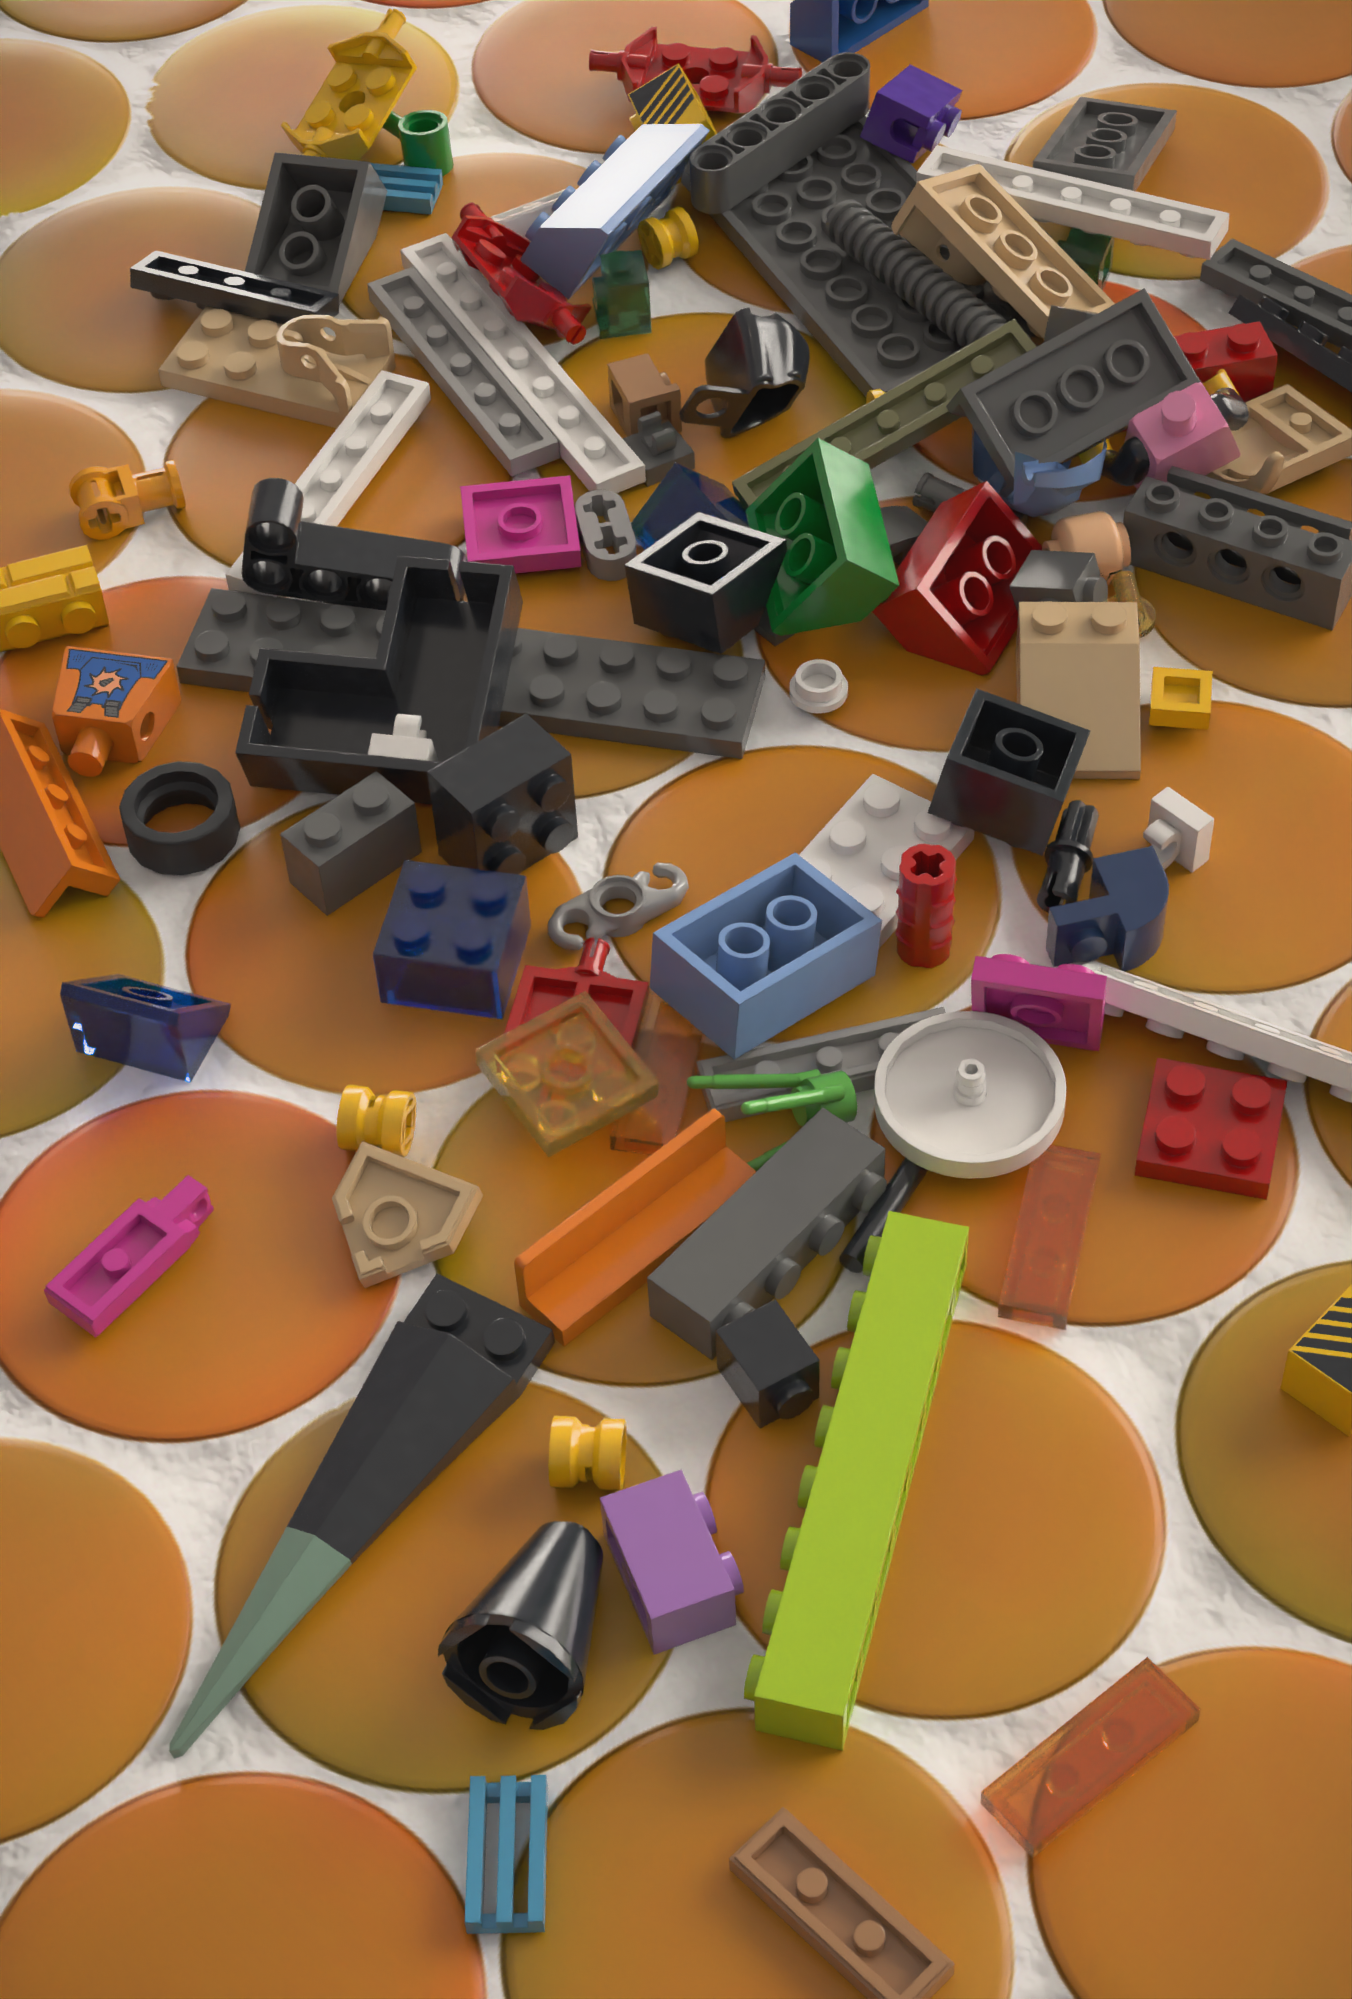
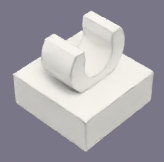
[368,714,439,762]
[1143,787,1214,873]

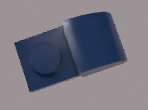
[1046,846,1169,972]

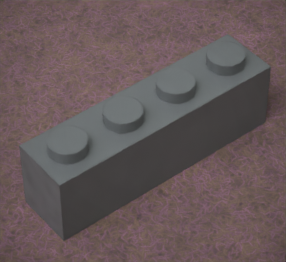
[647,1108,887,1360]

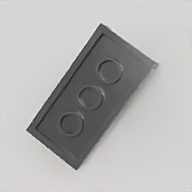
[1033,97,1177,191]
[946,288,1201,500]

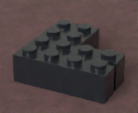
[235,555,523,804]

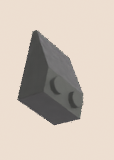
[245,152,387,305]

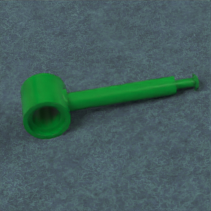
[382,110,454,176]

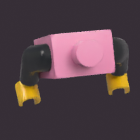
[1079,369,1249,490]

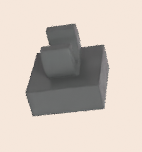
[622,411,695,487]

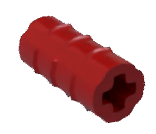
[895,843,957,968]

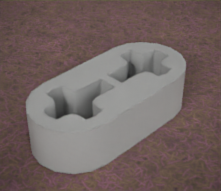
[575,490,637,581]

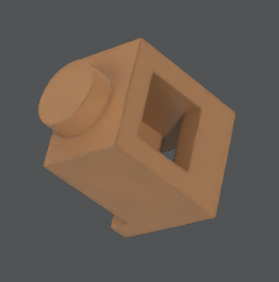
[607,353,682,437]

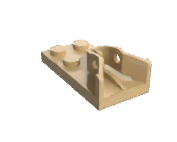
[892,164,1115,340]
[158,306,396,428]

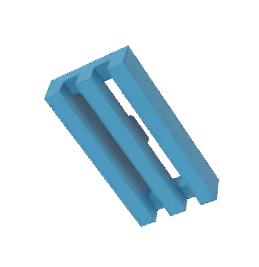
[371,163,443,214]
[465,1775,548,1934]

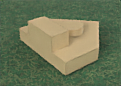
[332,1141,483,1288]

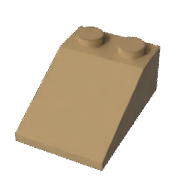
[1015,601,1141,779]

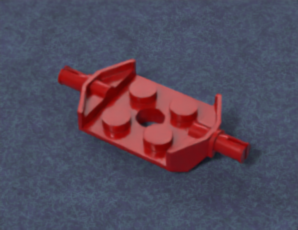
[589,27,802,113]
[451,202,592,345]

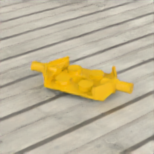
[281,8,417,161]

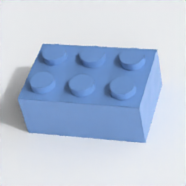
[650,852,882,1060]

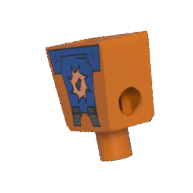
[52,646,182,777]

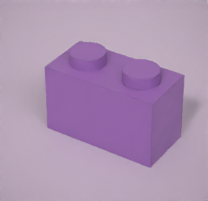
[600,1469,744,1655]

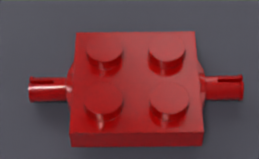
[495,937,650,1122]

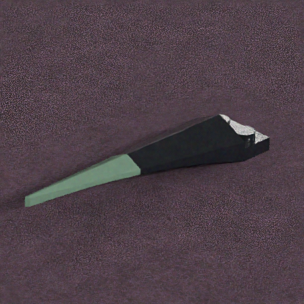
[169,1274,555,1759]

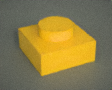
[1149,667,1213,730]

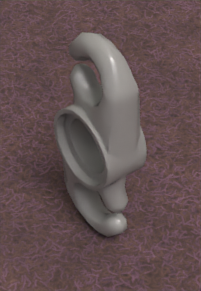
[547,862,689,950]

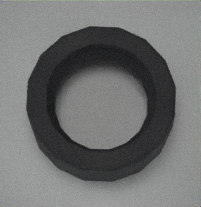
[119,761,240,875]

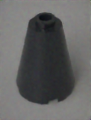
[438,1521,604,1730]

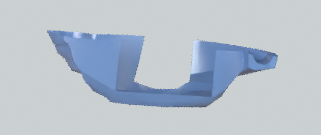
[972,426,1107,517]

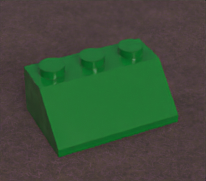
[746,438,900,636]

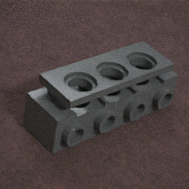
[1123,466,1352,630]

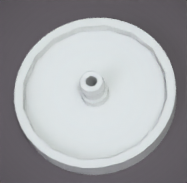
[874,1011,1067,1179]

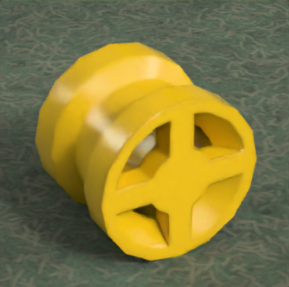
[638,206,699,270]

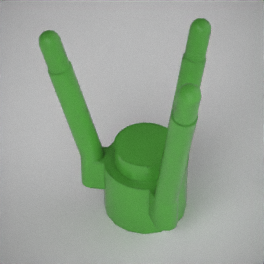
[687,1069,857,1171]

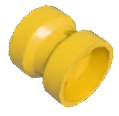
[336,1085,416,1157]
[548,1416,627,1491]

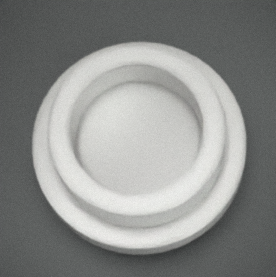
[789,659,848,713]

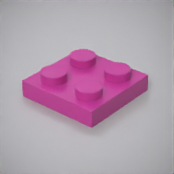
[460,475,581,573]
[971,954,1107,1051]

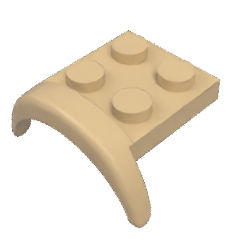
[1205,384,1352,495]

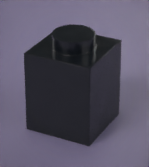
[715,1299,820,1428]

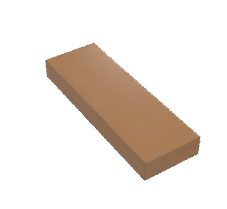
[729,1807,955,1999]

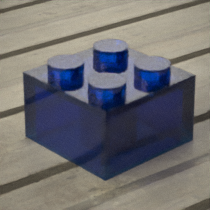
[373,860,531,1019]

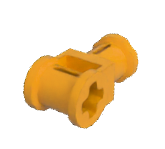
[69,460,186,540]

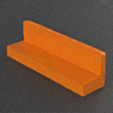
[0,709,121,918]
[514,1108,757,1347]

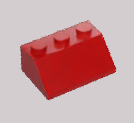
[1121,321,1278,432]
[872,481,1042,676]

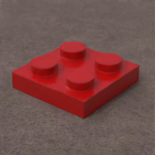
[1134,1058,1288,1200]

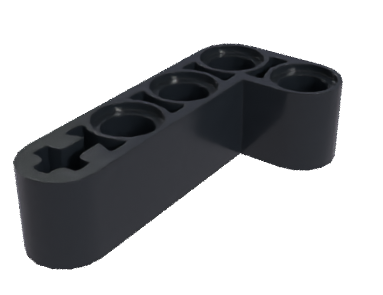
[241,478,468,611]

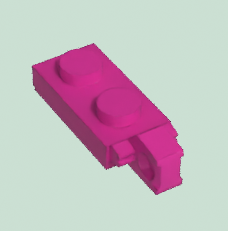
[44,1175,214,1338]

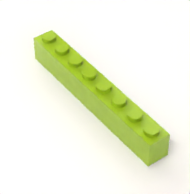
[744,1211,969,1751]

